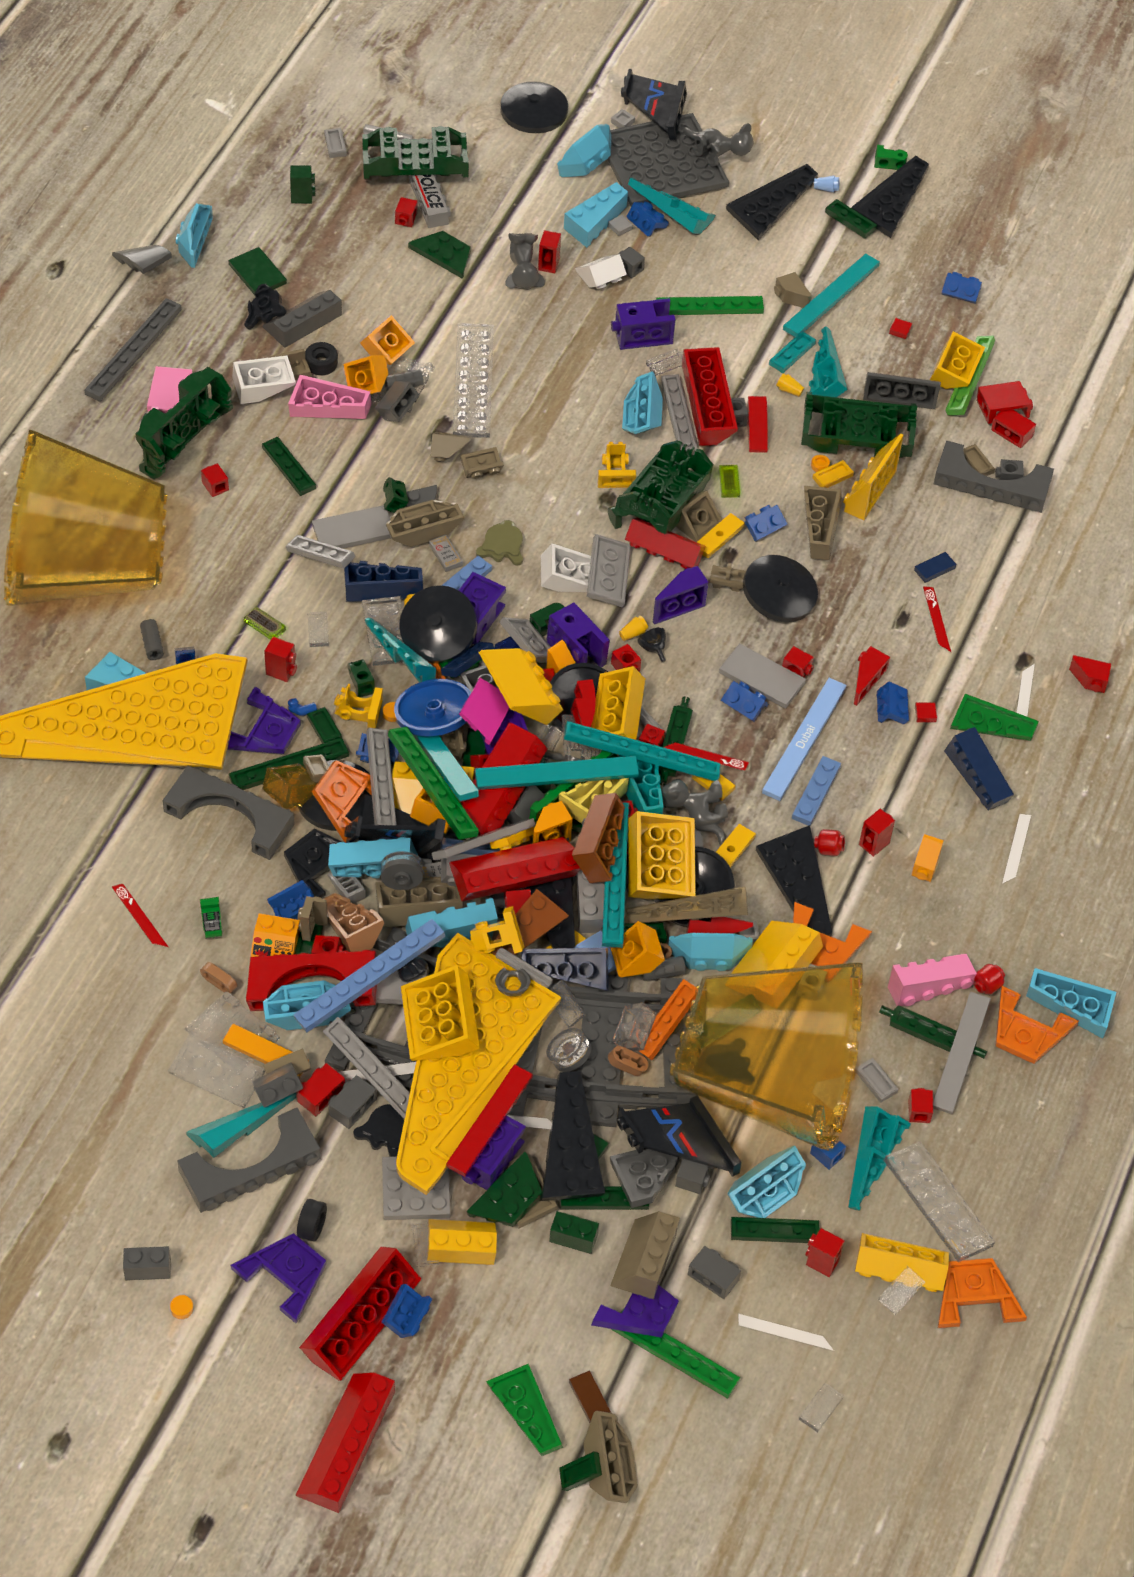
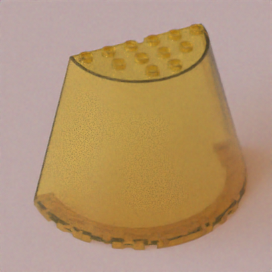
[4,430,167,606]
[670,963,863,1151]

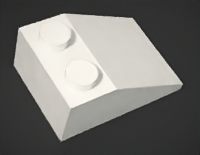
[232,356,296,404]
[541,543,591,592]

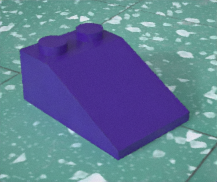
[653,566,708,625]

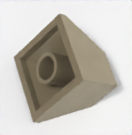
[430,432,472,461]
[676,490,722,542]

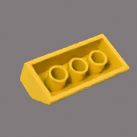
[591,666,645,740]
[855,1233,949,1292]

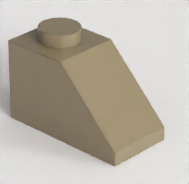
[774,272,812,308]

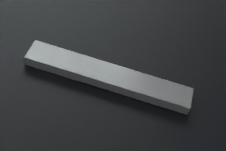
[661,374,698,455]
[366,728,396,825]
[432,818,535,860]
[933,992,991,1114]
[323,1017,410,1119]

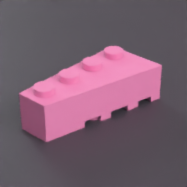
[288,375,372,419]
[888,954,977,1006]

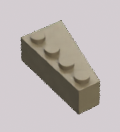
[804,486,841,560]

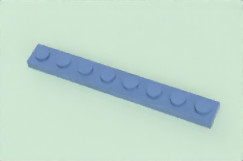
[293,919,446,1033]

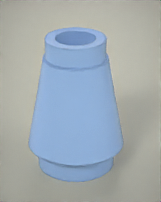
[814,175,840,193]

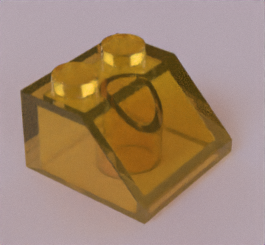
[262,764,318,809]

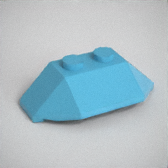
[557,124,611,177]
[176,203,213,268]
[622,371,663,434]
[668,933,753,971]
[263,980,351,1030]
[727,1146,806,1218]

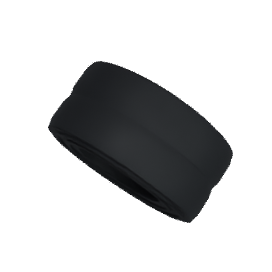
[305,342,338,376]
[297,1199,327,1241]

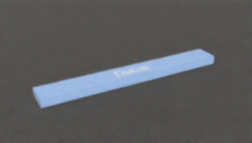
[762,678,847,801]

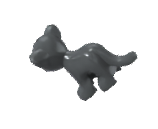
[683,123,754,167]
[505,233,545,289]
[661,779,728,845]

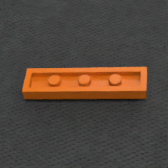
[634,979,702,1060]

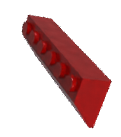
[682,347,738,446]
[460,723,548,844]
[449,837,581,902]
[299,1247,421,1381]
[296,1372,395,1513]

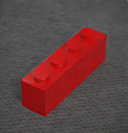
[625,518,706,569]

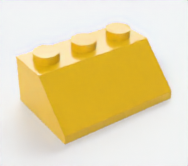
[930,331,985,389]
[427,1219,497,1265]

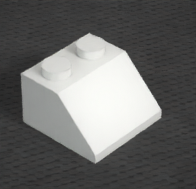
[575,254,627,289]

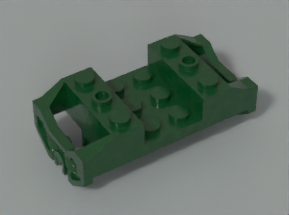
[362,126,469,180]
[135,366,233,479]
[801,392,917,458]
[614,440,713,534]

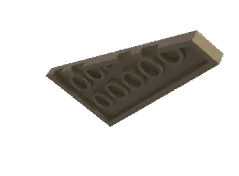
[624,887,748,923]

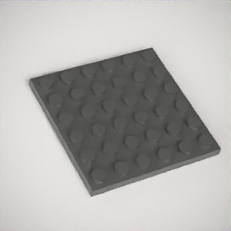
[607,113,729,207]

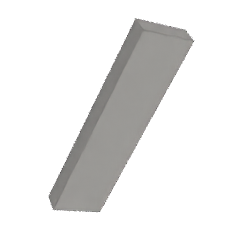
[286,535,355,569]

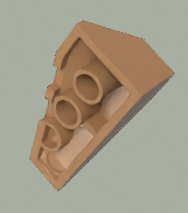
[323,893,384,952]

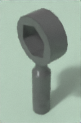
[543,750,583,762]

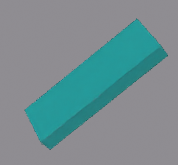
[769,332,816,373]

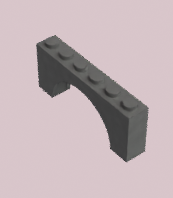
[933,440,1054,513]
[162,766,294,860]
[177,1108,321,1213]

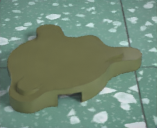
[476,520,523,566]

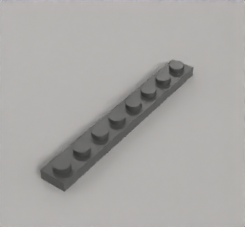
[84,298,182,402]

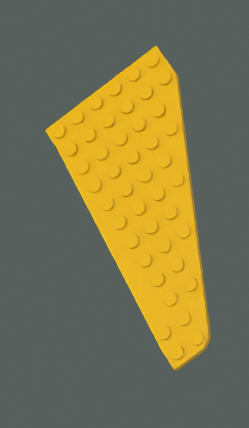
[0,653,248,770]
[396,933,561,1195]

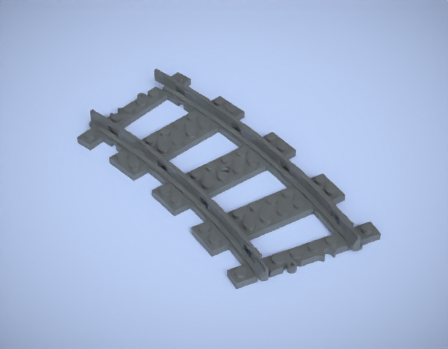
[325,927,698,1127]

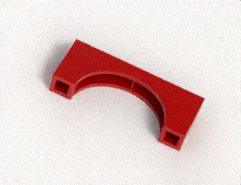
[246,950,377,1011]

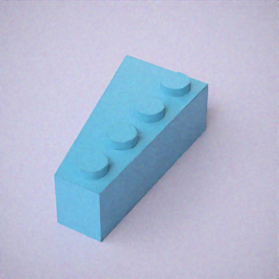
[564,182,628,248]
[85,652,146,690]
[328,837,420,878]
[405,898,498,948]
[1026,968,1117,1039]

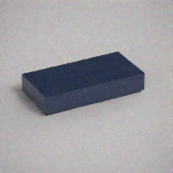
[914,552,957,583]

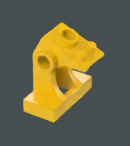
[597,442,636,488]
[334,684,383,729]
[470,906,524,953]

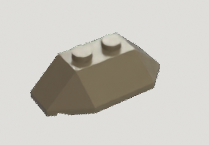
[386,500,464,547]
[583,1411,638,1503]

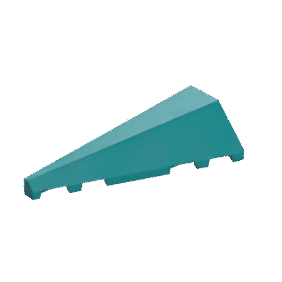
[628,178,716,234]
[365,617,436,683]
[186,1092,297,1158]

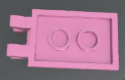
[147,366,192,413]

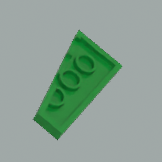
[950,694,1039,741]
[486,1364,563,1456]

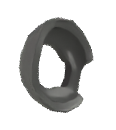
[495,968,531,996]

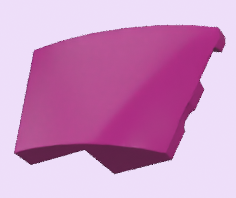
[459,678,509,745]

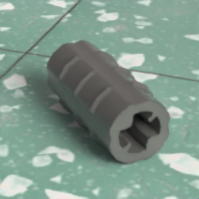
[384,369,424,391]
[140,619,164,660]
[642,956,685,981]

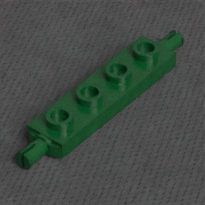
[658,696,693,785]
[879,1005,988,1059]

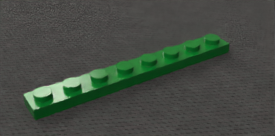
[388,727,479,840]

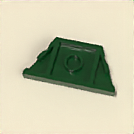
[408,231,471,279]
[466,1152,542,1227]

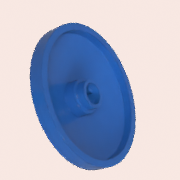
[394,679,471,737]

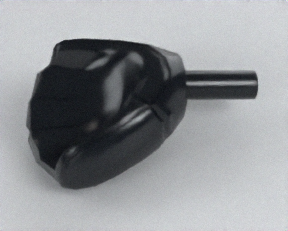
[637,627,666,663]
[397,956,428,982]

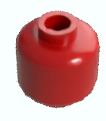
[814,829,845,856]
[974,964,1005,995]

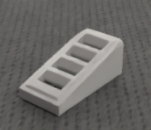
[328,872,366,903]

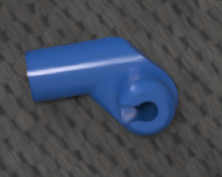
[288,698,317,716]

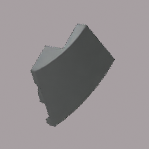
[112,245,172,274]

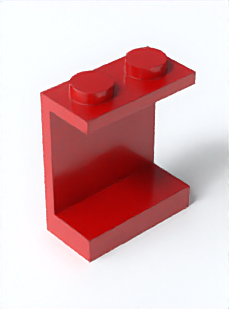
[976,381,1033,424]

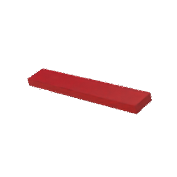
[446,1064,533,1177]

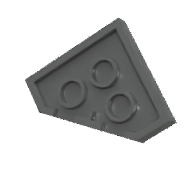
[610,1148,679,1208]

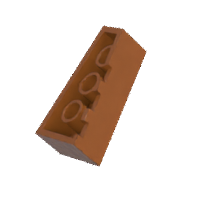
[572,793,625,883]
[490,889,569,956]

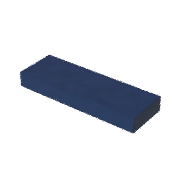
[440,641,495,677]

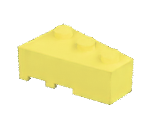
[558,778,629,824]

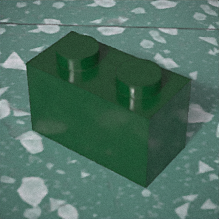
[290,165,316,204]
[549,1211,599,1254]

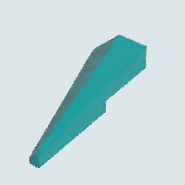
[809,326,848,397]
[848,1106,911,1210]

